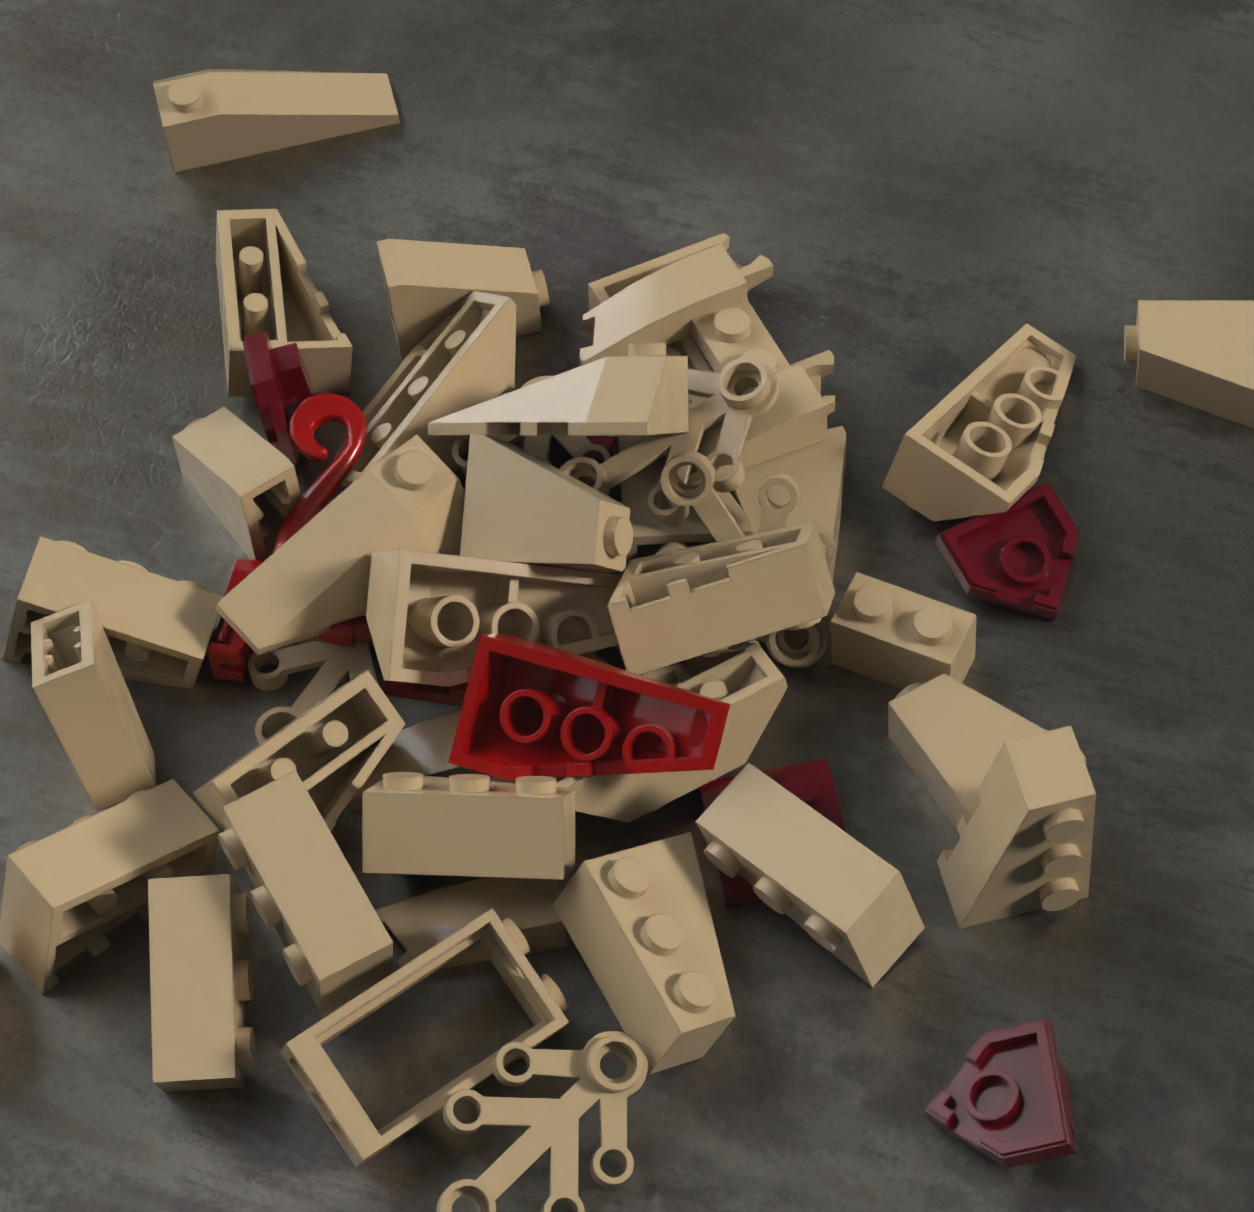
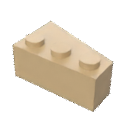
[216,209,353,397]
[607,521,835,674]
[2,536,224,689]
[193,670,406,833]
[937,726,1096,929]
[695,762,925,988]
[218,770,393,1018]
[362,772,575,880]
[0,779,219,995]
[553,832,736,1075]
[148,874,256,1093]

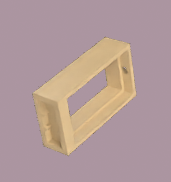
[280,908,569,1168]

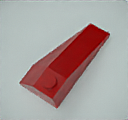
[448,634,731,781]

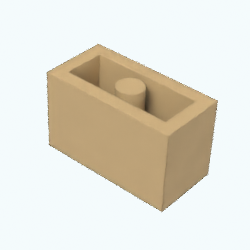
[830,572,976,690]

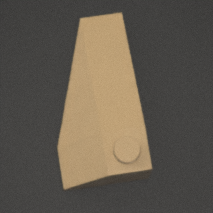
[153,69,400,173]
[882,323,1077,522]
[428,343,689,436]
[215,434,465,655]
[366,549,622,687]

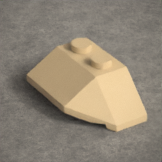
[335,290,517,487]
[556,643,788,823]

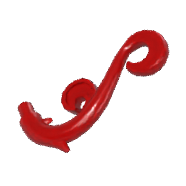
[273,393,373,647]

